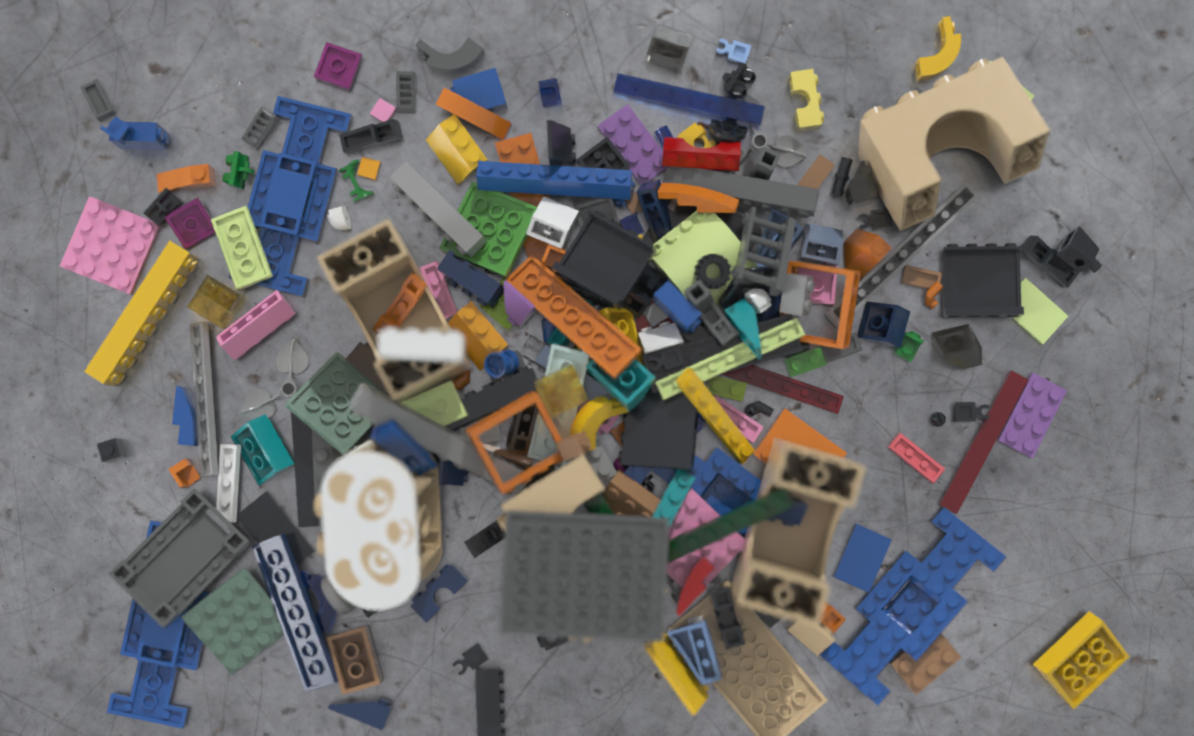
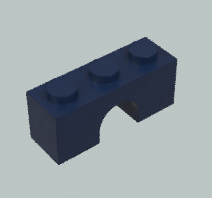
[410,564,469,623]

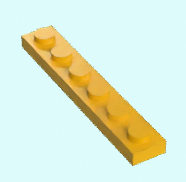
[675,368,754,464]

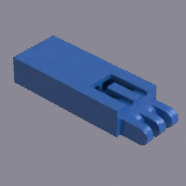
[372,419,437,475]

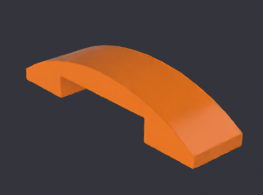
[435,87,511,140]
[372,272,427,335]

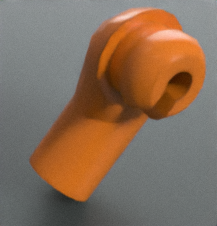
[924,281,943,309]
[452,370,471,391]

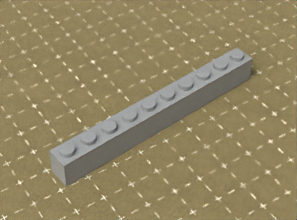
[824,182,980,328]
[349,383,526,495]

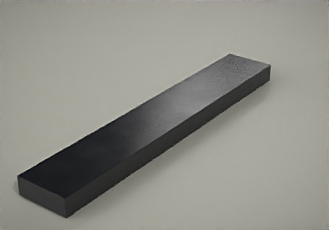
[291,412,319,527]

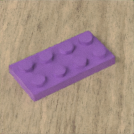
[597,104,667,186]
[997,373,1067,458]

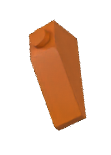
[156,164,216,193]

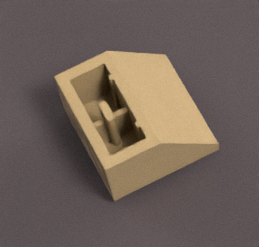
[785,620,835,656]

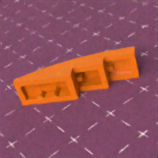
[657,183,739,213]

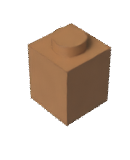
[556,431,592,461]

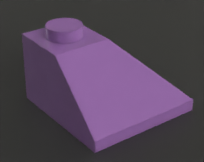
[503,280,536,327]

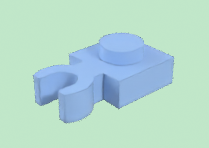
[716,39,751,64]

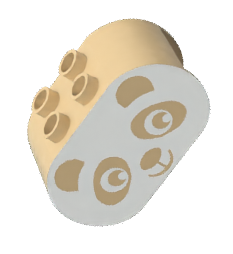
[314,438,442,610]

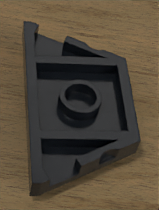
[718,267,774,312]

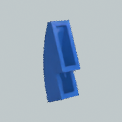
[172,386,198,446]

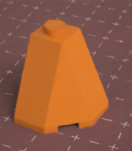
[843,229,892,281]

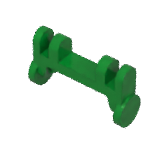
[339,159,375,203]

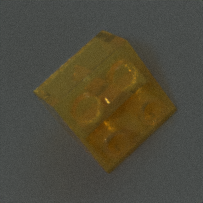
[187,274,240,329]
[534,364,589,418]

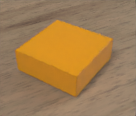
[357,157,381,180]

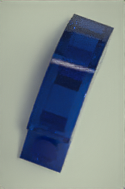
[299,570,339,634]

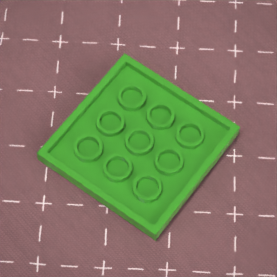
[439,181,537,278]

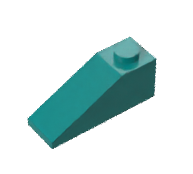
[725,299,762,360]

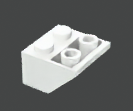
[526,196,579,249]

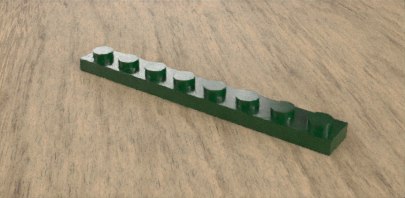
[667,487,794,564]

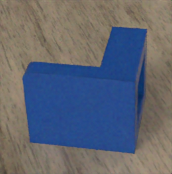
[100,117,135,145]

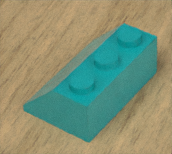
[586,359,656,412]
[230,414,294,486]

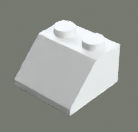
[638,321,683,355]

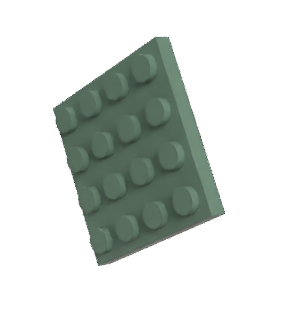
[285,352,393,456]
[181,567,284,675]

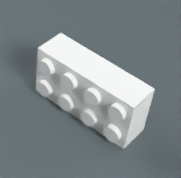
[378,328,466,363]

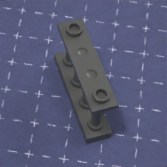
[731,207,796,297]

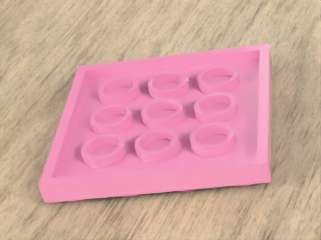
[60,196,161,295]
[667,488,744,587]

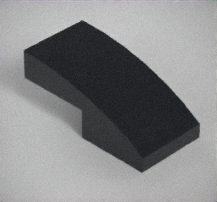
[464,520,505,558]

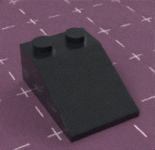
[547,120,576,167]

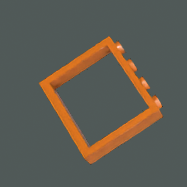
[779,261,861,349]
[465,391,564,494]

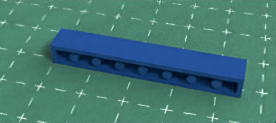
[476,161,632,200]

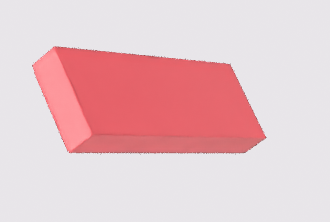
[887,433,945,484]

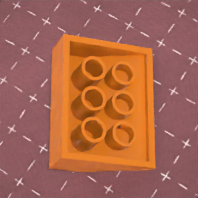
[751,408,847,465]

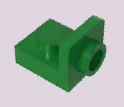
[893,331,924,362]

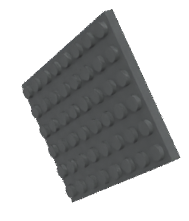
[500,510,669,642]

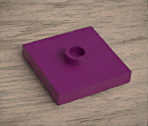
[313,42,363,91]
[164,197,215,249]

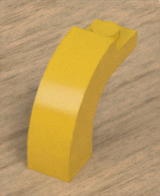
[915,16,961,81]
[569,395,629,451]

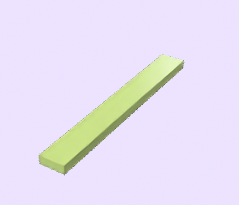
[655,318,805,400]

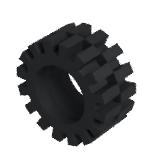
[694,254,732,289]

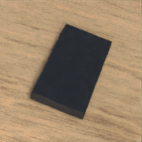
[237,491,315,565]

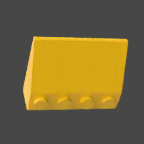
[1033,611,1130,709]
[644,633,709,715]

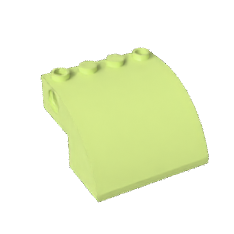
[651,211,758,307]

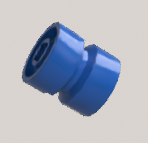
[484,350,519,378]

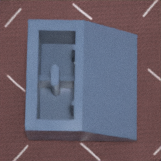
[798,223,843,267]

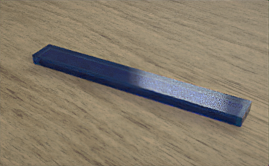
[613,73,765,126]

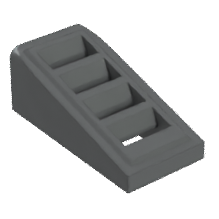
[396,71,416,112]
[241,106,279,150]

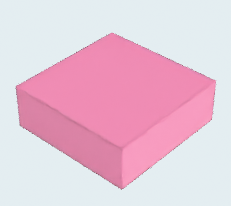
[370,98,396,122]

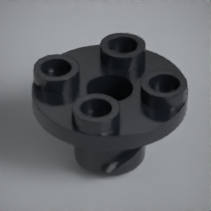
[709,117,748,145]

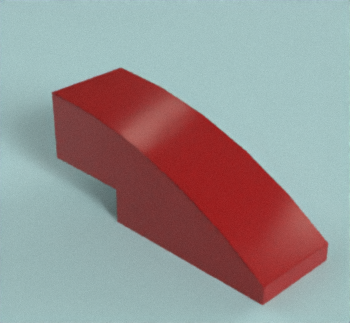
[676,554,715,616]

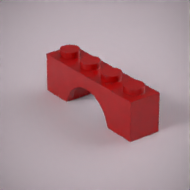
[662,137,741,171]

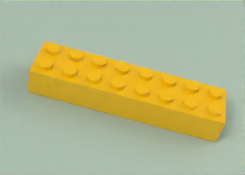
[84,240,199,387]

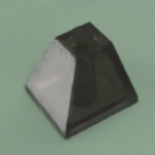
[932,324,982,369]

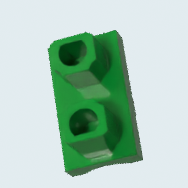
[222,151,254,189]

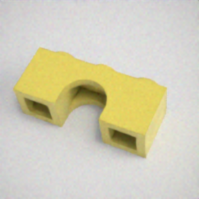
[788,69,824,132]

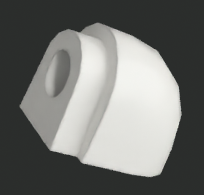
[327,206,351,230]
[744,289,772,314]

